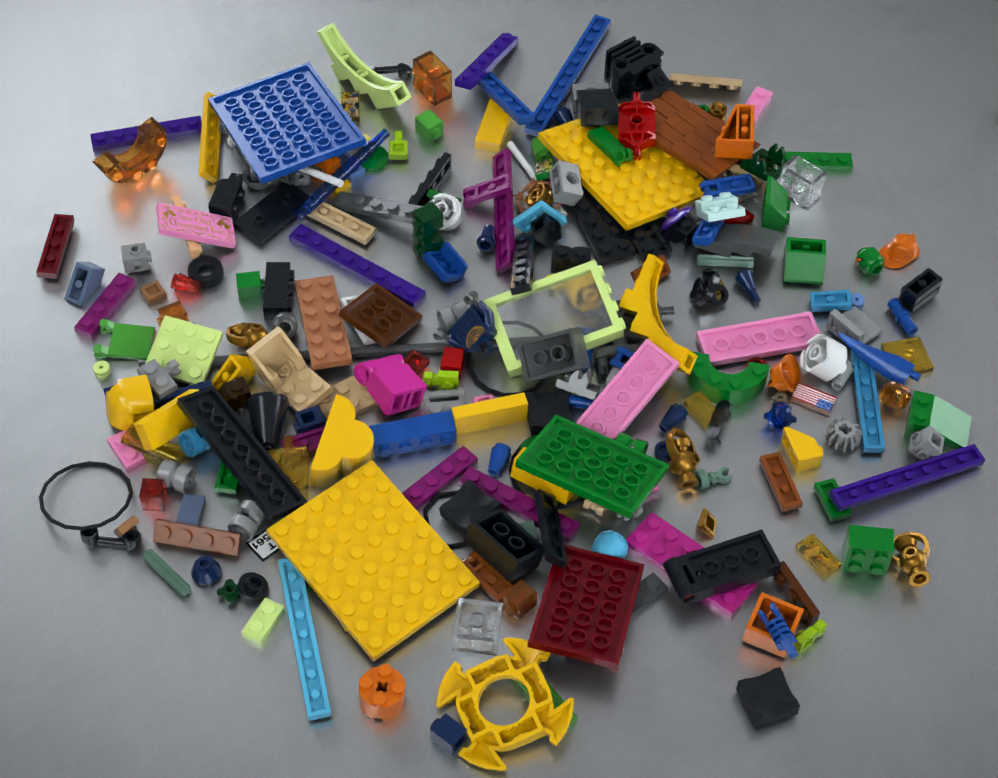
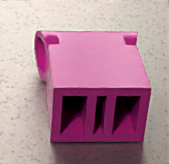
[353,354,427,416]

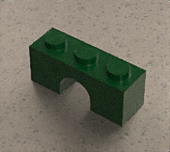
[412,202,444,262]

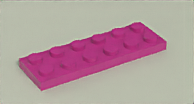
[626,512,758,618]

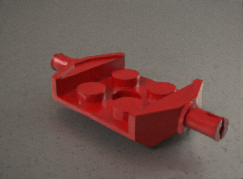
[618,92,656,161]

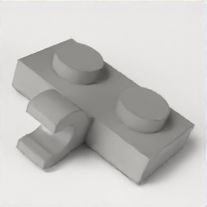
[137,359,181,400]

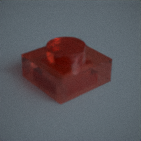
[404,350,430,376]

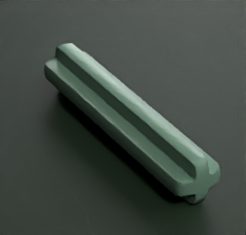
[696,254,754,268]
[142,549,192,597]

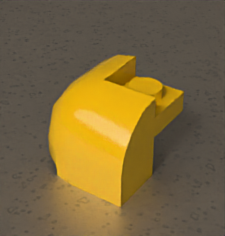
[105,375,154,431]

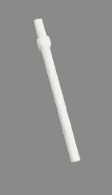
[507,141,567,217]

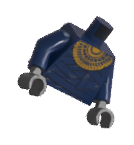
[433,291,497,355]

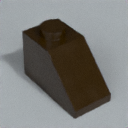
[217,377,251,412]

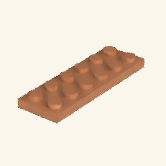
[294,275,353,371]

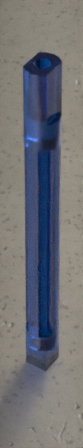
[294,129,390,220]

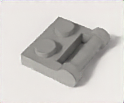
[423,386,466,415]

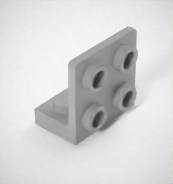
[826,306,882,344]

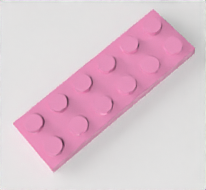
[696,311,820,366]
[576,339,680,440]

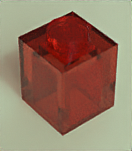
[139,478,168,511]

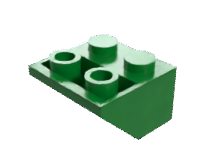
[784,237,826,285]

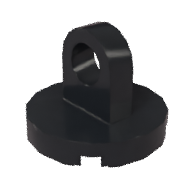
[690,268,729,306]

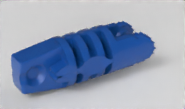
[757,602,799,660]

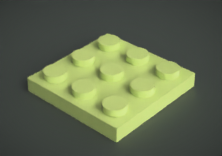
[145,315,223,385]

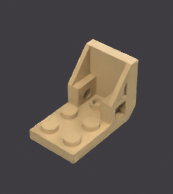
[246,326,334,412]

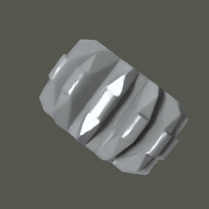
[825,417,862,453]

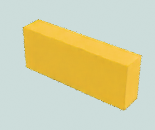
[475,97,512,153]
[134,389,199,451]
[452,392,528,436]

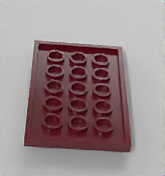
[527,544,645,670]

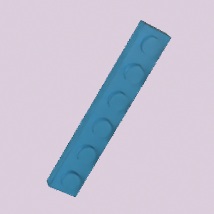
[850,350,885,453]

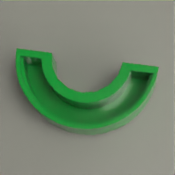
[686,352,770,406]

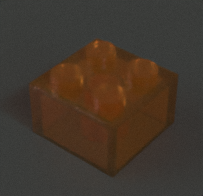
[412,50,452,106]

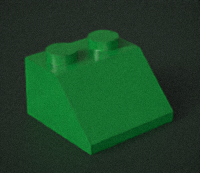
[761,176,791,232]

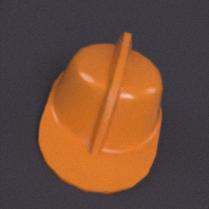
[879,233,920,269]
[768,354,801,392]

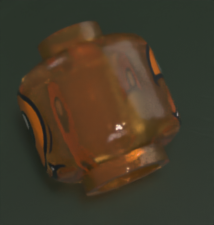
[880,381,911,410]

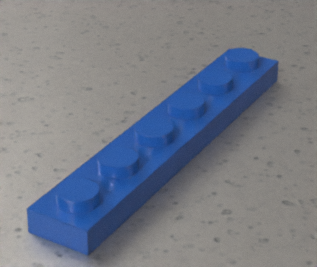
[478,71,535,125]

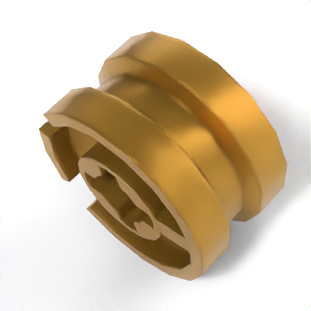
[524,183,553,207]

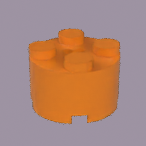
[359,664,405,720]

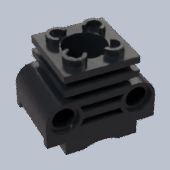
[604,36,664,101]

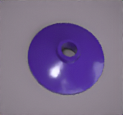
[661,206,693,231]

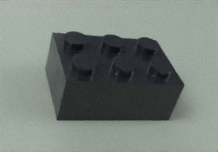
[464,508,544,582]

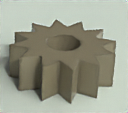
[772,391,789,407]

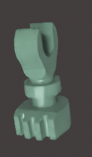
[694,467,733,490]

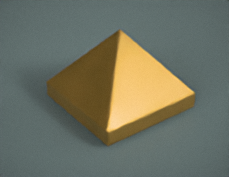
[696,508,717,538]

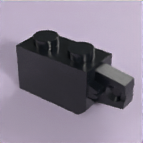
[208,173,245,221]

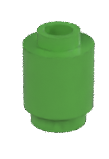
[531,136,553,162]

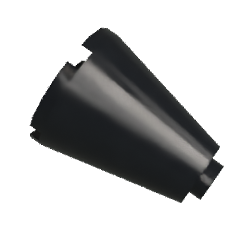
[247,392,289,453]

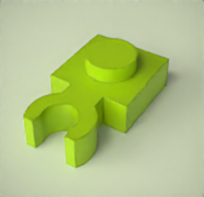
[423,370,459,390]
[793,619,827,655]

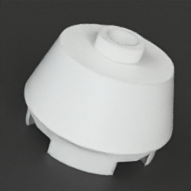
[429,193,461,231]

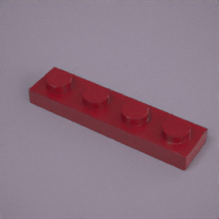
[36,214,75,279]

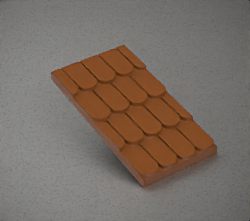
[632,90,761,180]

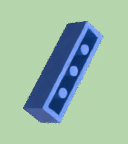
[369,410,457,458]

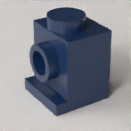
[293,405,326,434]

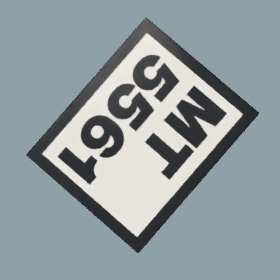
[246,524,280,562]

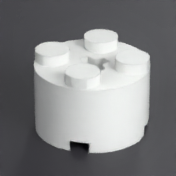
[800,334,847,382]

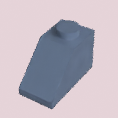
[64,262,105,306]

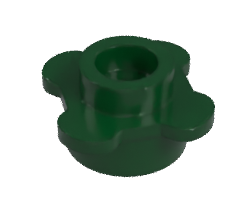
[217,579,241,603]

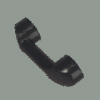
[369,63,412,80]
[80,528,142,551]

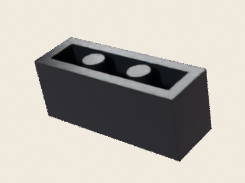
[263,262,295,320]

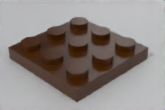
[339,283,423,349]

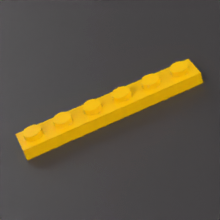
[198,91,221,184]

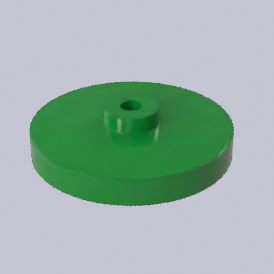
[355,145,389,172]

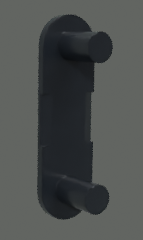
[705,400,732,446]

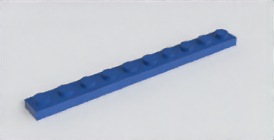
[524,15,611,137]

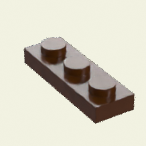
[773,561,820,627]

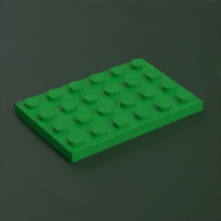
[515,415,669,519]

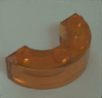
[92,116,167,183]

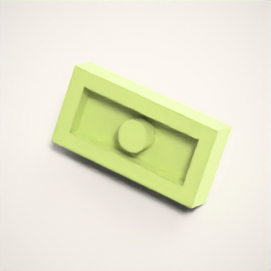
[241,597,285,645]

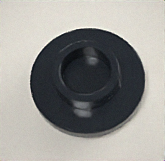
[238,572,269,600]

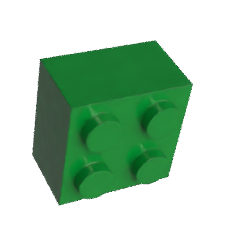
[842,525,894,575]

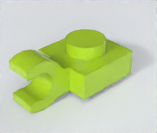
[389,131,408,160]

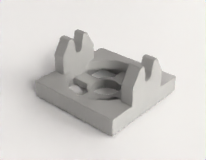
[555,368,601,400]

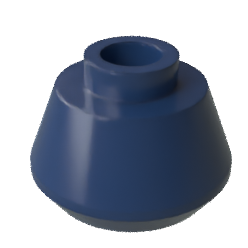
[191,556,221,585]

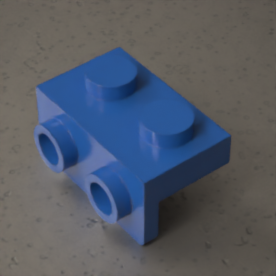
[423,242,468,283]

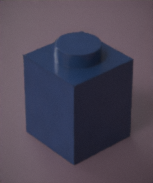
[430,713,467,756]

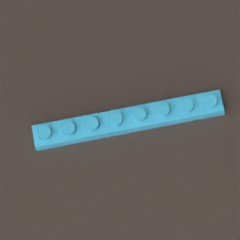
[278,558,331,721]

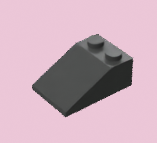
[517,328,591,383]

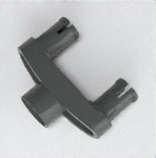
[593,337,640,379]

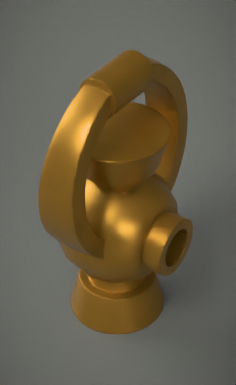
[226,322,268,348]
[666,427,700,489]
[891,532,931,587]

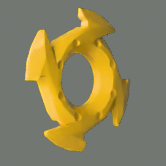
[436,637,574,771]

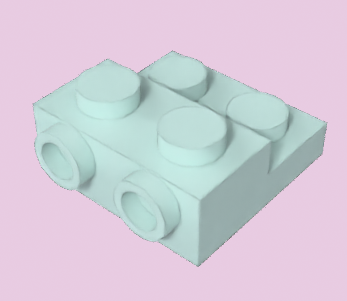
[695,192,746,222]

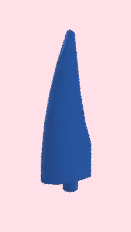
[838,332,922,388]

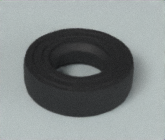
[188,255,224,288]

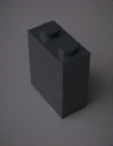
[576,88,618,127]

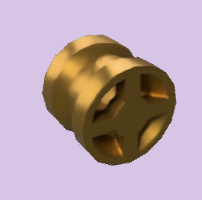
[709,102,727,122]

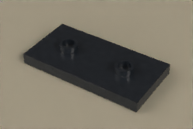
[233,183,313,246]

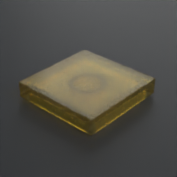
[881,337,934,374]

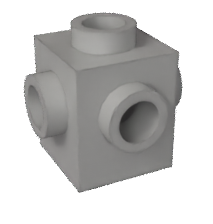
[121,243,152,273]
[908,426,944,461]

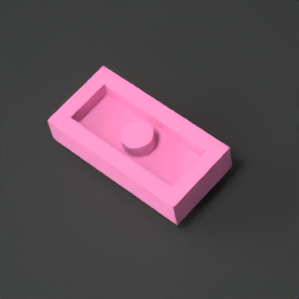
[107,431,146,472]

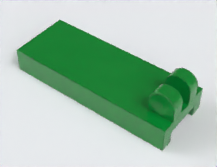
[587,126,634,167]

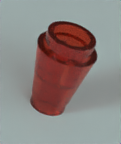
[171,273,201,294]

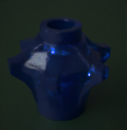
[764,402,797,431]

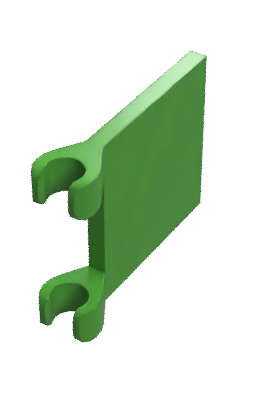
[93,319,155,360]

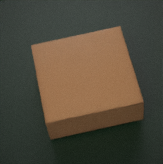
[139,280,167,306]
[114,516,140,538]

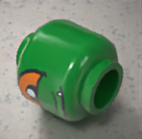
[855,247,884,276]

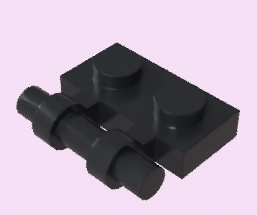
[627,222,673,263]

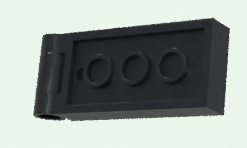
[663,529,781,604]

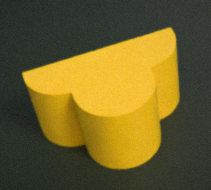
[310,394,374,488]

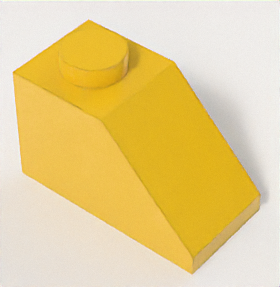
[211,354,256,390]
[781,426,824,473]

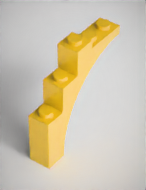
[619,254,698,375]

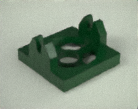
[740,143,793,182]

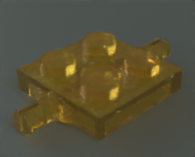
[267,435,309,490]

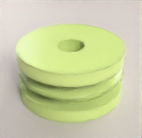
[93,361,111,378]

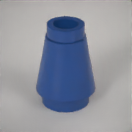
[487,443,511,476]

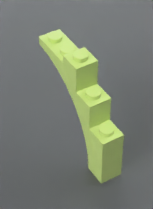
[317,23,411,109]

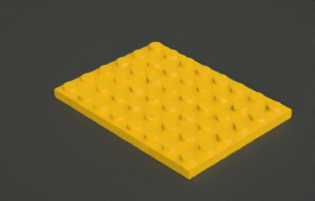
[537,103,715,231]
[266,460,480,662]

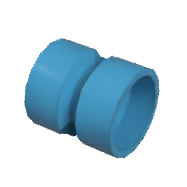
[178,427,211,457]

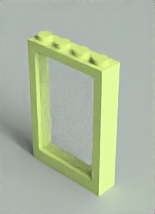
[483,260,626,378]

